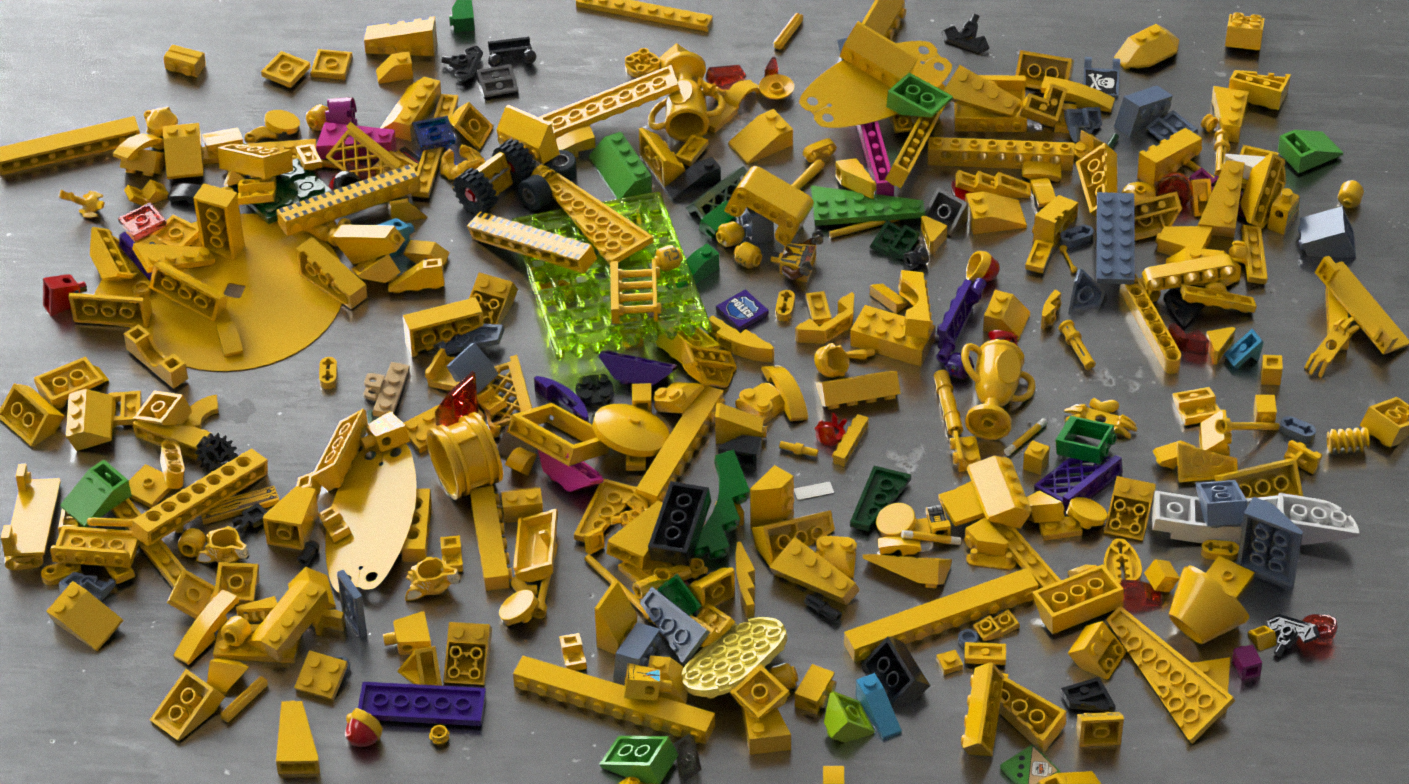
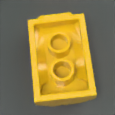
[34,356,109,409]

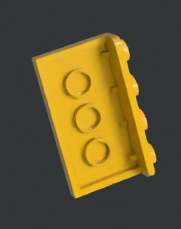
[50,526,140,568]

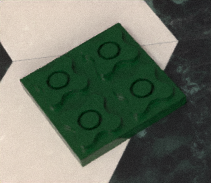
[234,158,332,224]

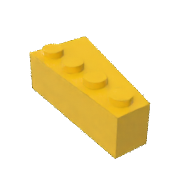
[1137,128,1202,188]
[218,144,293,180]
[1198,160,1245,238]
[403,297,483,357]

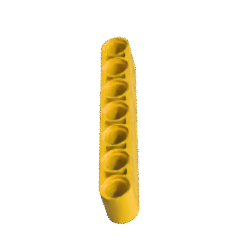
[1119,274,1181,374]

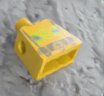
[1267,188,1300,235]
[360,411,410,452]

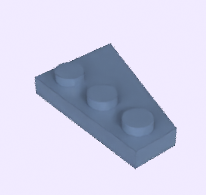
[441,324,505,355]

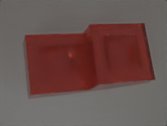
[1120,579,1162,606]

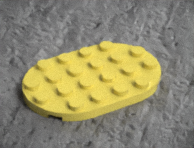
[681,617,788,699]

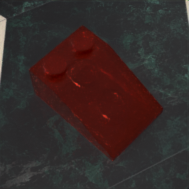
[435,371,479,427]

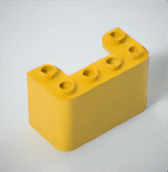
[724,166,814,246]

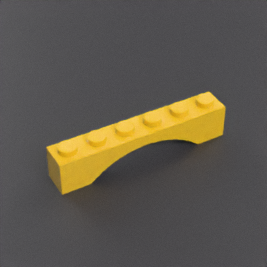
[898,270,933,338]

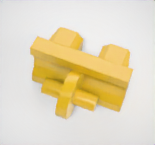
[1283,440,1322,474]

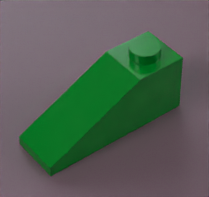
[449,0,475,33]
[665,244,720,296]

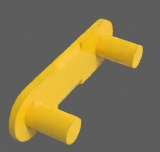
[966,548,1016,570]

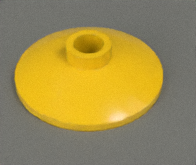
[759,74,794,99]
[1122,182,1158,202]

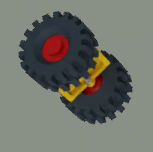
[452,139,536,216]

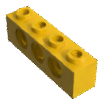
[399,489,432,562]

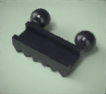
[488,36,537,67]

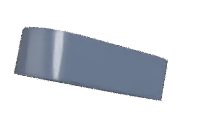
[1060,225,1094,248]
[1280,416,1316,443]

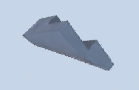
[1064,107,1102,142]
[59,572,116,601]

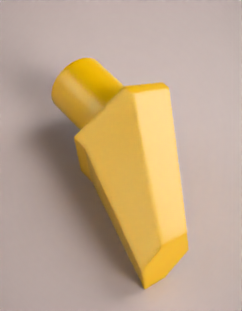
[846,348,875,360]

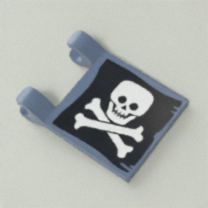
[1083,57,1120,98]

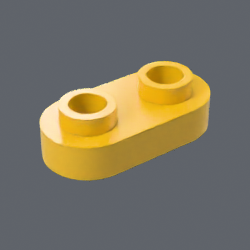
[41,563,82,585]

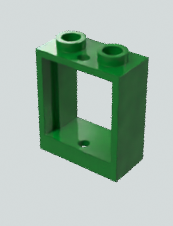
[1055,416,1117,464]

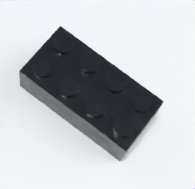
[648,481,711,566]

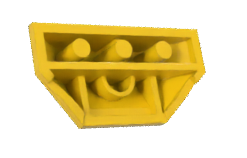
[1114,24,1179,69]
[1240,153,1286,229]
[1134,191,1182,241]
[90,227,140,281]
[1166,247,1241,286]
[681,344,737,388]

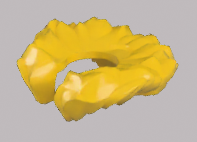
[440,144,483,181]

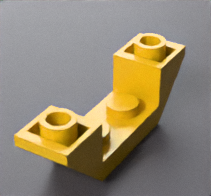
[795,292,854,344]

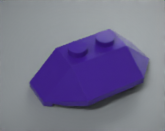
[599,350,677,386]

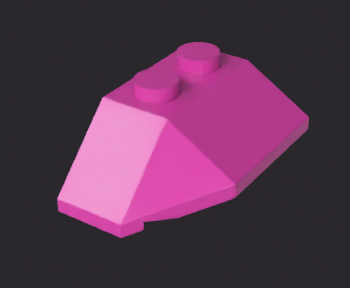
[537,449,604,492]

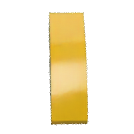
[556,126,596,158]

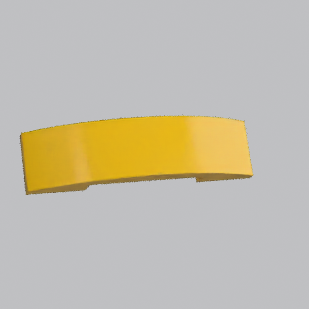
[113,134,164,161]
[761,365,808,421]

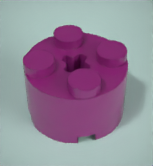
[325,97,358,126]

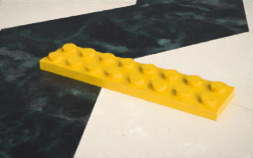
[539,65,680,139]

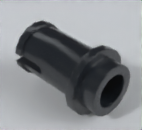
[297,540,320,566]

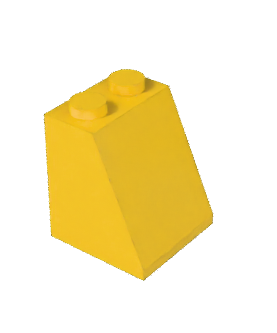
[263,486,319,550]

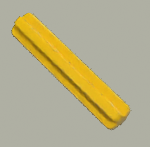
[774,13,803,50]
[220,676,268,722]

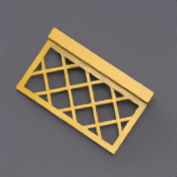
[326,121,405,178]
[485,355,533,429]

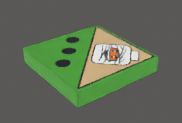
[1000,744,1060,784]

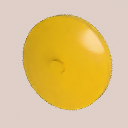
[592,404,670,457]

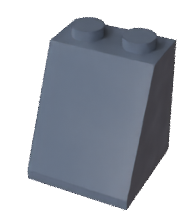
[1298,206,1356,258]

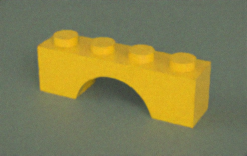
[124,324,188,389]

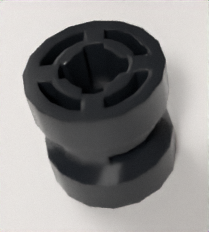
[903,246,929,270]

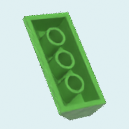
[589,132,652,203]

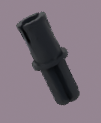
[804,593,842,623]

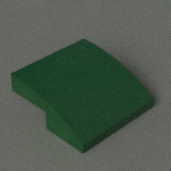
[869,220,921,259]

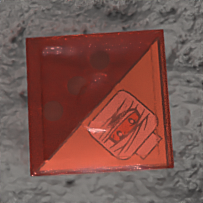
[118,203,167,241]

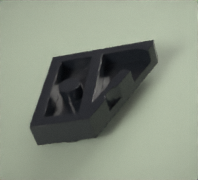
[1163,287,1205,327]
[1061,677,1116,712]

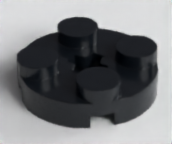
[575,374,614,408]

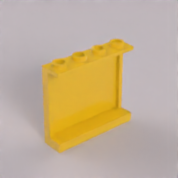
[954,75,1027,132]

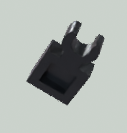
[232,503,267,533]

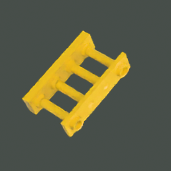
[610,259,661,324]

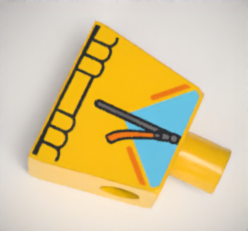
[624,663,672,701]

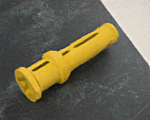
[1214,129,1231,176]
[1058,320,1096,370]

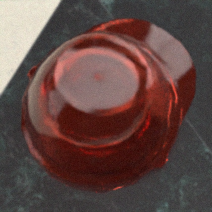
[1302,614,1338,645]

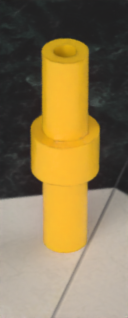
[779,441,819,457]

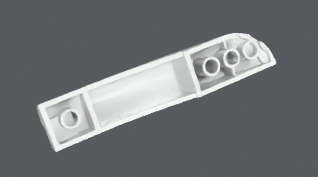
[1150,491,1359,545]

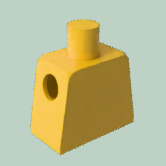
[383,611,431,655]

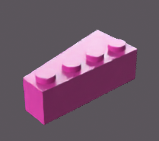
[316,122,396,161]

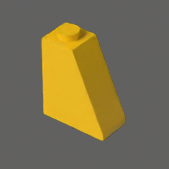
[1155,226,1213,256]
[715,403,767,444]

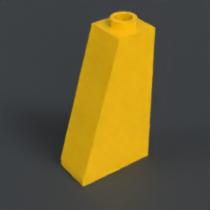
[331,225,405,265]
[606,501,663,569]
[276,701,320,774]

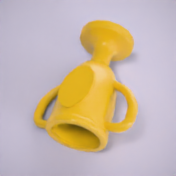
[648,51,725,142]
[961,339,1036,440]

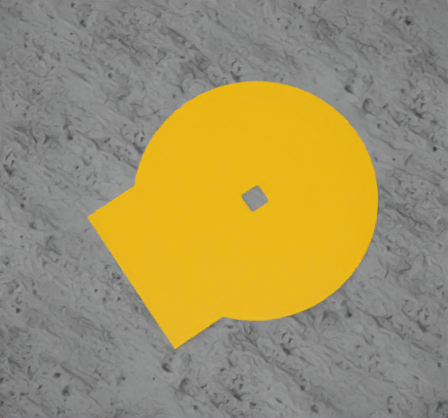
[94,214,342,372]

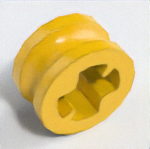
[1201,114,1218,132]

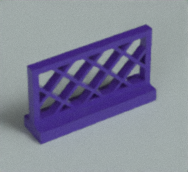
[1034,444,1123,512]

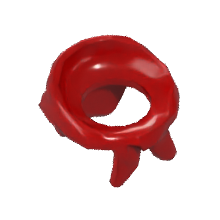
[988,330,1018,346]
[814,413,847,446]

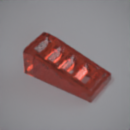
[705,65,746,87]

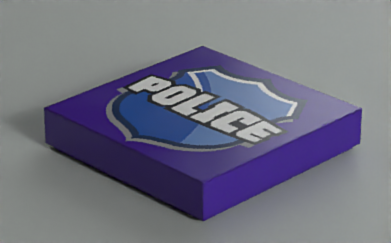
[716,289,769,331]

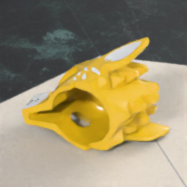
[196,526,250,563]
[405,557,461,601]

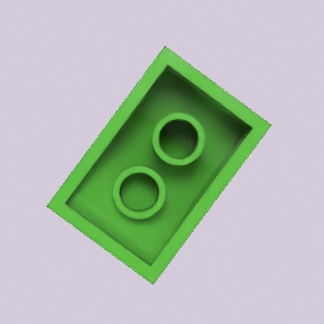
[886,73,953,118]
[599,736,678,784]

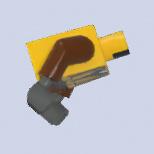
[771,230,824,283]

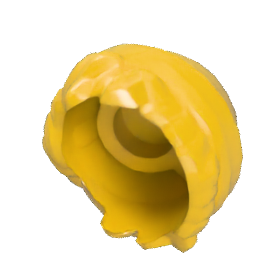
[146,108,178,138]
[814,343,850,378]

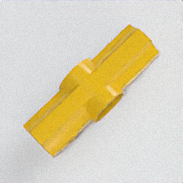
[632,564,692,599]

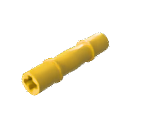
[934,370,963,436]

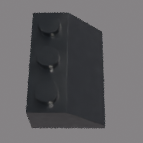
[861,636,930,708]

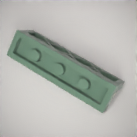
[686,166,747,218]

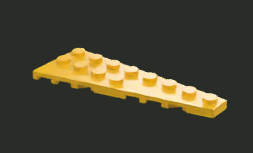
[545,173,653,265]
[1106,606,1235,744]

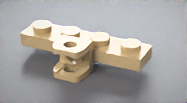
[363,362,410,417]

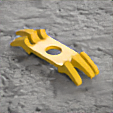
[698,77,728,98]
[1304,317,1360,378]
[1064,404,1138,439]

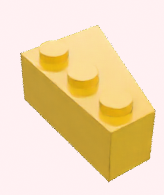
[1228,70,1291,110]

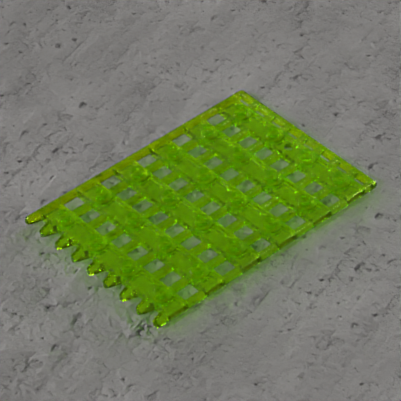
[511,192,712,361]

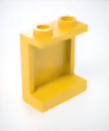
[425,348,466,393]

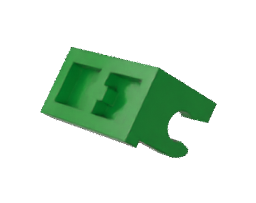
[698,200,737,239]
[657,574,701,616]

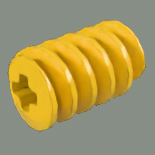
[1327,427,1370,454]

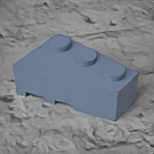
[1114,85,1173,137]
[741,207,774,244]
[613,623,662,686]

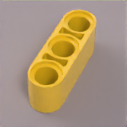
[160,440,185,489]

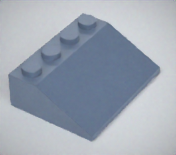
[1237,497,1303,587]

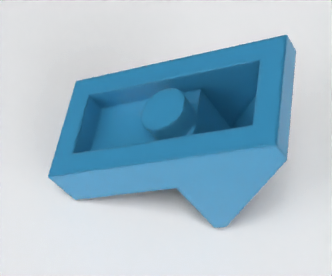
[1224,329,1264,369]

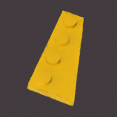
[574,478,637,542]

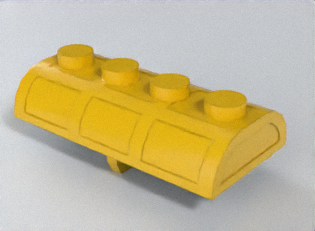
[513,509,558,582]

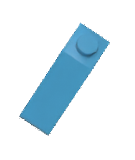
[855,673,902,740]

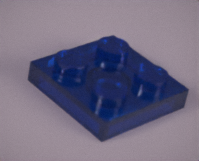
[412,116,456,151]

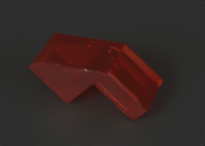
[1168,323,1209,355]

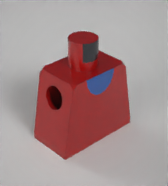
[43,274,87,316]

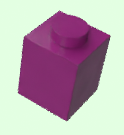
[1232,644,1263,681]

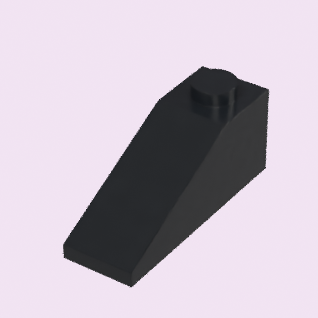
[664,157,721,201]

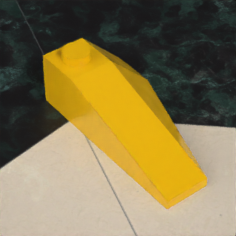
[752,510,835,566]
[863,554,952,588]

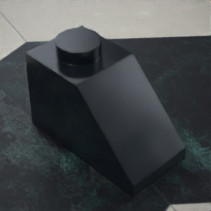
[718,434,762,468]

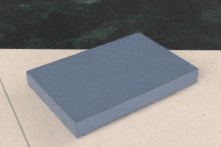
[337,569,367,638]

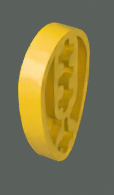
[1103,539,1142,589]

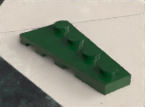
[850,466,911,531]

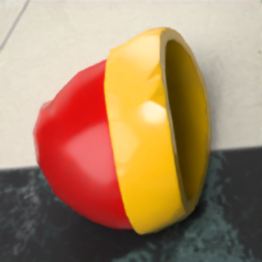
[966,251,1000,282]
[345,708,383,747]

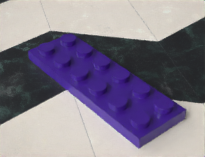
[358,682,486,726]

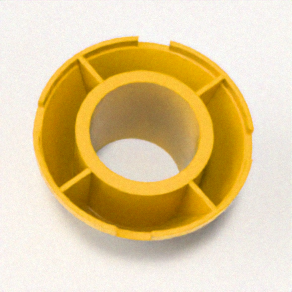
[1168,565,1249,644]

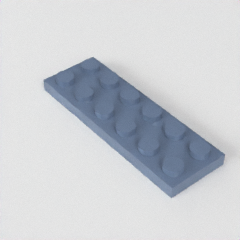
[1096,192,1135,284]

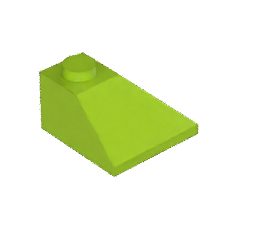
[824,691,875,743]

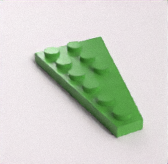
[811,186,925,226]

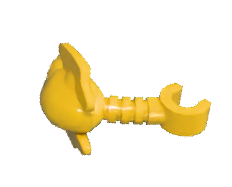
[59,190,105,218]

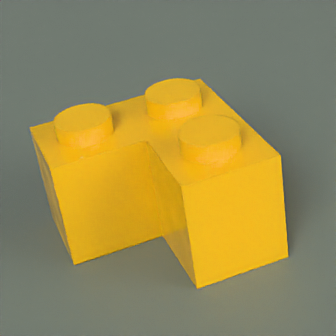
[1019,83,1068,128]

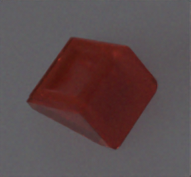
[764,57,778,77]

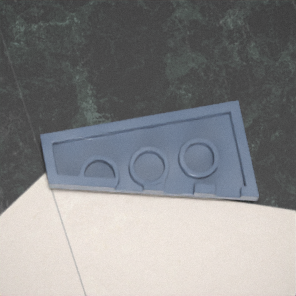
[640,587,710,665]

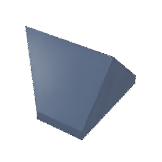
[1068,268,1106,313]

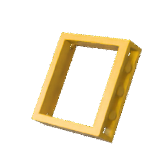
[507,403,609,466]

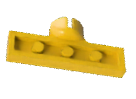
[1229,225,1268,285]
[1180,280,1257,313]

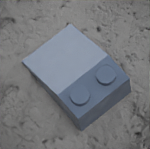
[1196,480,1247,528]

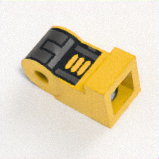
[926,505,951,536]

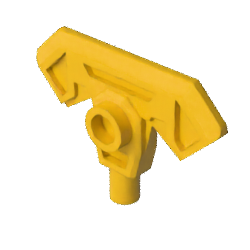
[610,492,649,527]

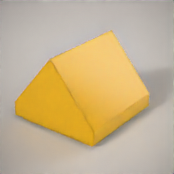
[224,170,245,187]

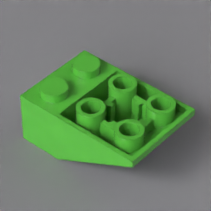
[1278,130,1344,173]
[60,460,132,527]

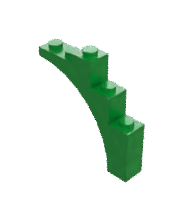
[671,449,750,565]

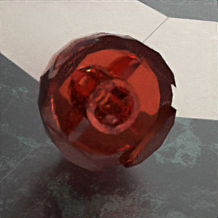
[1155,172,1192,208]

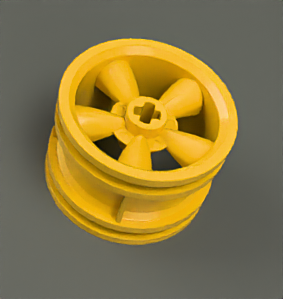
[426,412,503,500]

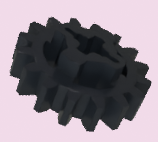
[195,433,238,472]

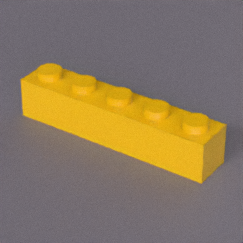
[832,414,869,467]

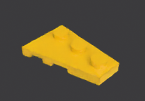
[1176,442,1238,482]

